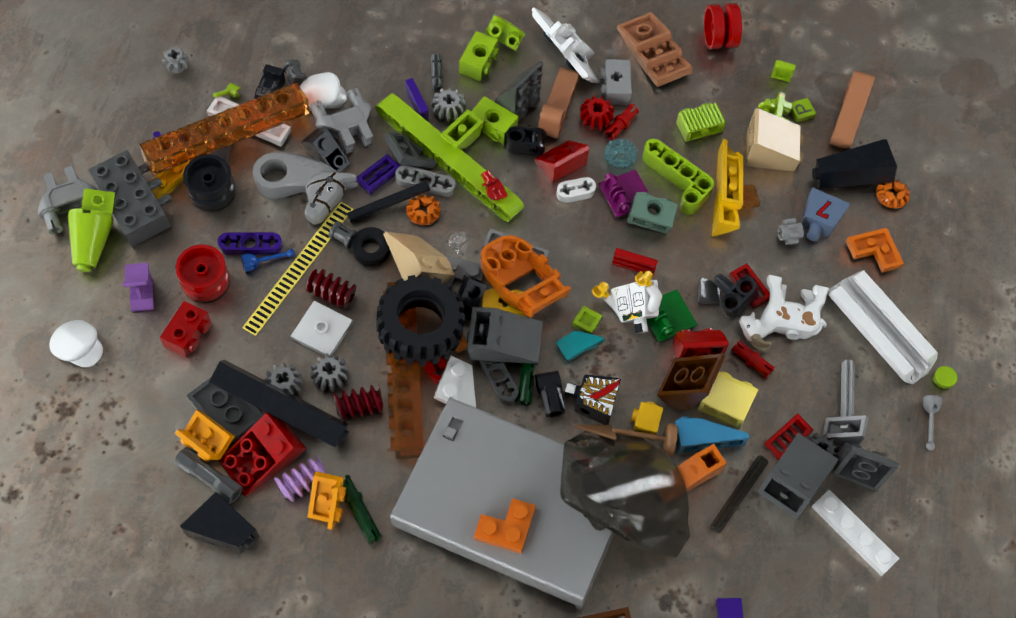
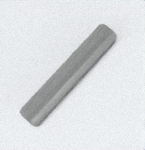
[840,360,855,417]

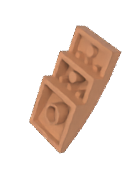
[617,12,693,87]

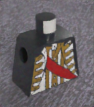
[564,374,621,425]

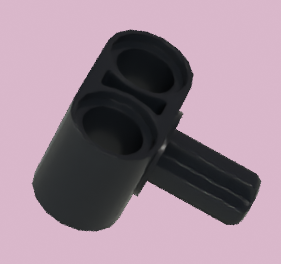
[712,273,758,318]

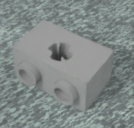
[600,59,632,105]

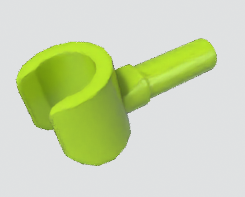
[213,83,241,99]

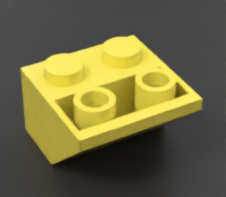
[697,371,758,429]

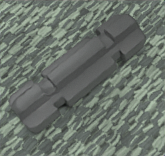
[431,54,443,91]

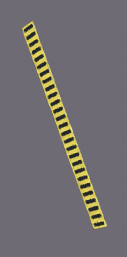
[242,201,353,336]

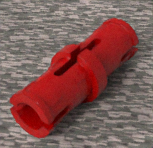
[604,104,639,141]
[731,340,775,379]

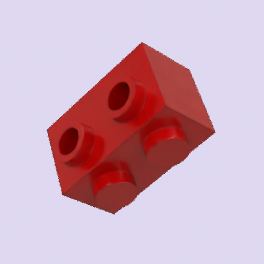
[160,301,211,358]

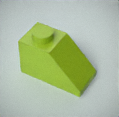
[441,109,484,149]

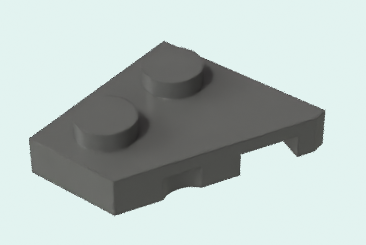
[384,131,437,169]

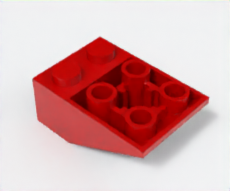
[218,413,307,496]

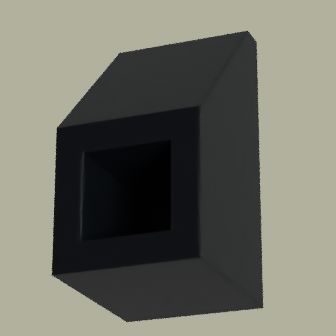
[301,129,350,173]

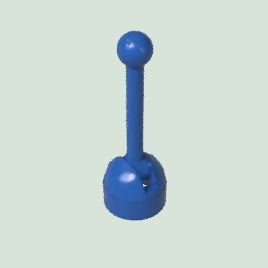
[241,249,295,272]

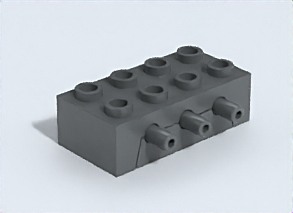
[88,150,172,247]

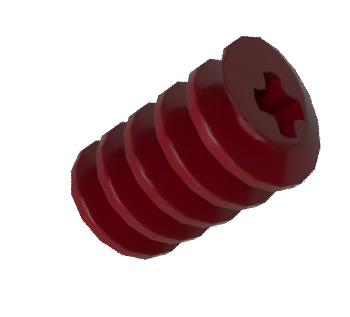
[305,269,357,309]
[333,384,384,421]

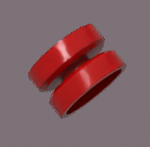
[704,3,742,50]
[175,244,230,302]

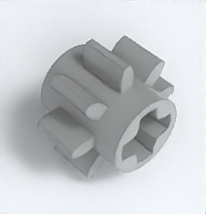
[162,47,189,74]
[778,218,804,245]

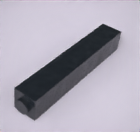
[209,360,349,447]

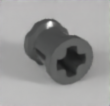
[282,60,307,87]
[329,221,357,248]

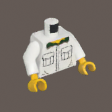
[592,271,662,334]

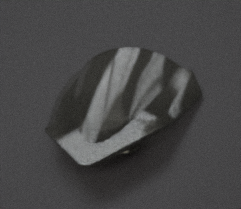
[560,431,690,558]

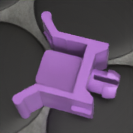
[123,263,155,312]

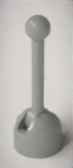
[923,395,942,451]

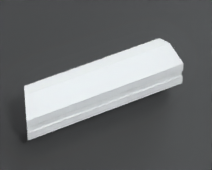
[828,270,938,384]

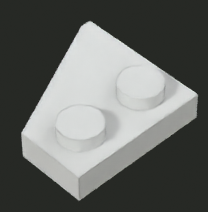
[433,356,476,408]

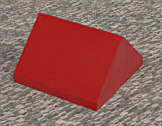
[535,140,589,184]

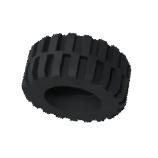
[376,275,465,366]

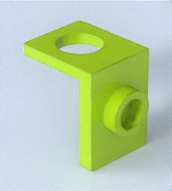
[81,188,115,215]

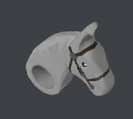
[252,152,358,225]

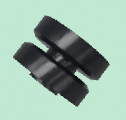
[183,154,235,211]

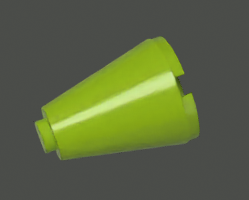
[68,208,114,272]

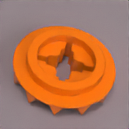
[876,179,910,209]
[406,193,441,225]

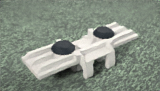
[531,7,600,83]

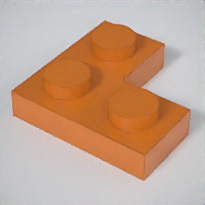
[846,227,904,273]
[474,498,536,554]

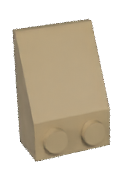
[383,231,455,284]

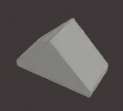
[822,415,869,446]

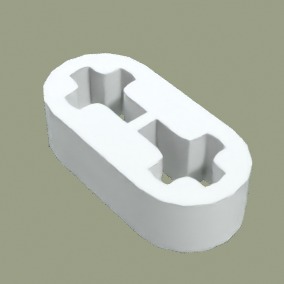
[556,177,596,203]

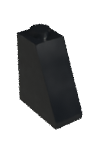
[180,492,259,554]

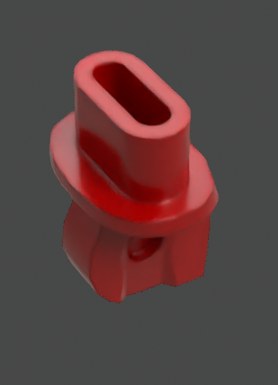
[480,170,508,201]

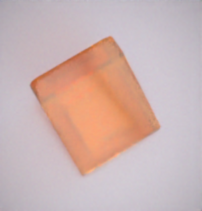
[742,184,760,208]

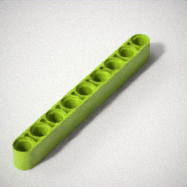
[375,93,524,222]

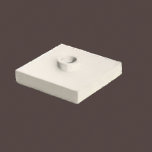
[291,301,353,358]

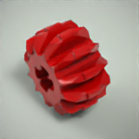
[579,95,614,131]

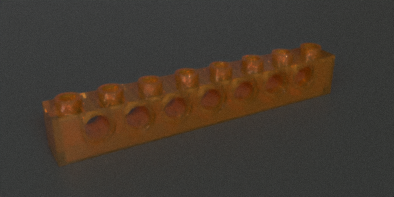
[139,83,309,176]
[383,282,424,459]

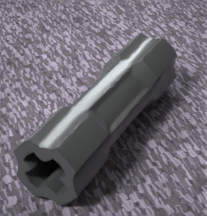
[174,446,243,504]

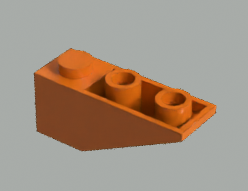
[651,444,727,505]

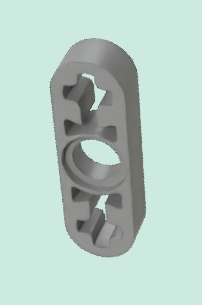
[395,165,456,198]

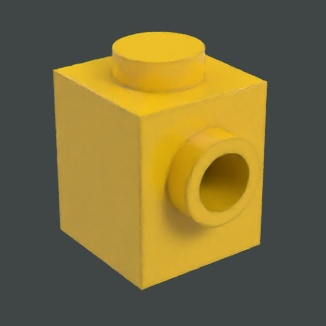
[631,401,663,441]

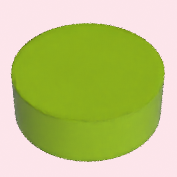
[933,366,957,389]

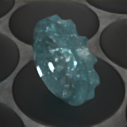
[604,139,638,169]

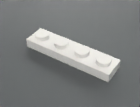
[207,97,292,147]
[812,490,900,576]

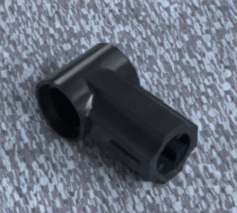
[535,370,566,418]

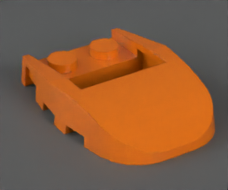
[480,235,571,318]

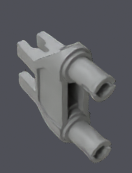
[309,88,374,154]
[38,166,98,235]

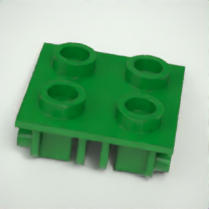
[646,289,698,342]

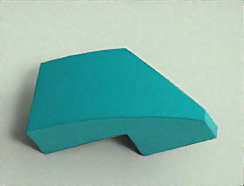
[556,331,605,362]

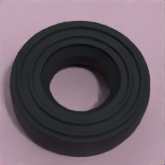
[351,227,390,266]

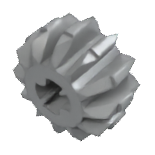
[431,87,467,123]
[310,353,349,393]
[264,362,304,395]

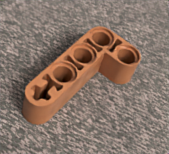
[538,67,580,139]
[829,70,875,150]

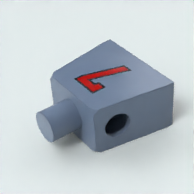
[801,187,850,241]

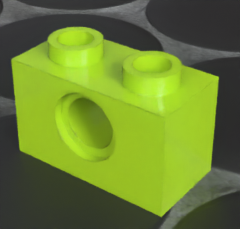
[459,31,500,81]
[471,96,519,145]

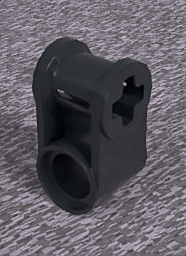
[505,126,546,156]

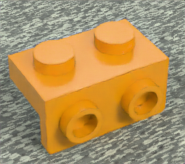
[175,410,235,461]
[307,471,346,530]

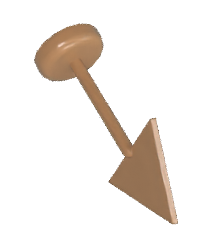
[575,424,677,457]

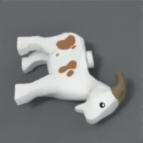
[739,275,829,352]

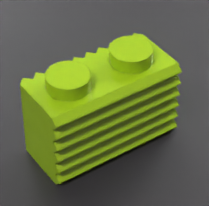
[676,102,726,142]

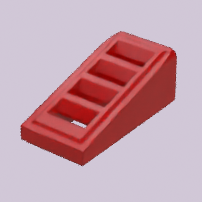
[764,413,814,460]

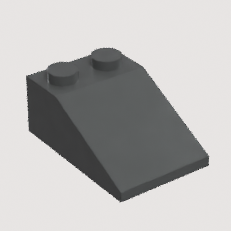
[833,442,899,491]

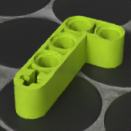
[642,139,714,215]

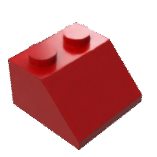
[673,328,729,358]

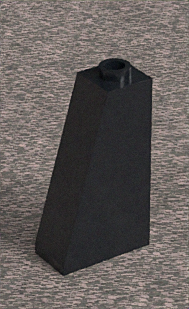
[812,139,897,189]

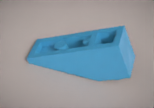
[674,416,749,454]

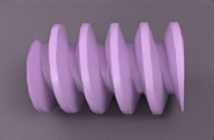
[274,455,327,502]

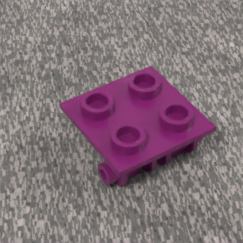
[598,169,649,218]

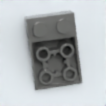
[495,61,543,120]
[467,307,543,364]
[757,433,839,519]

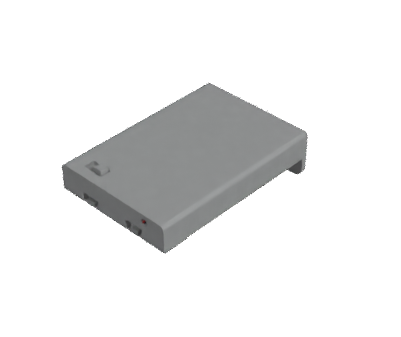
[390,397,636,611]

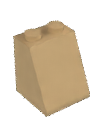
[745,108,803,172]

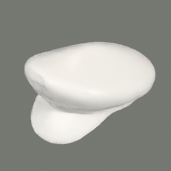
[297,72,347,111]
[49,320,103,367]

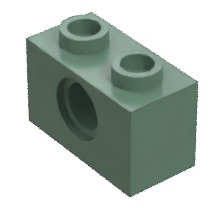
[627,192,678,234]

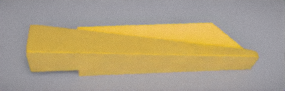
[712,139,743,236]

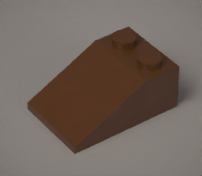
[657,353,726,411]

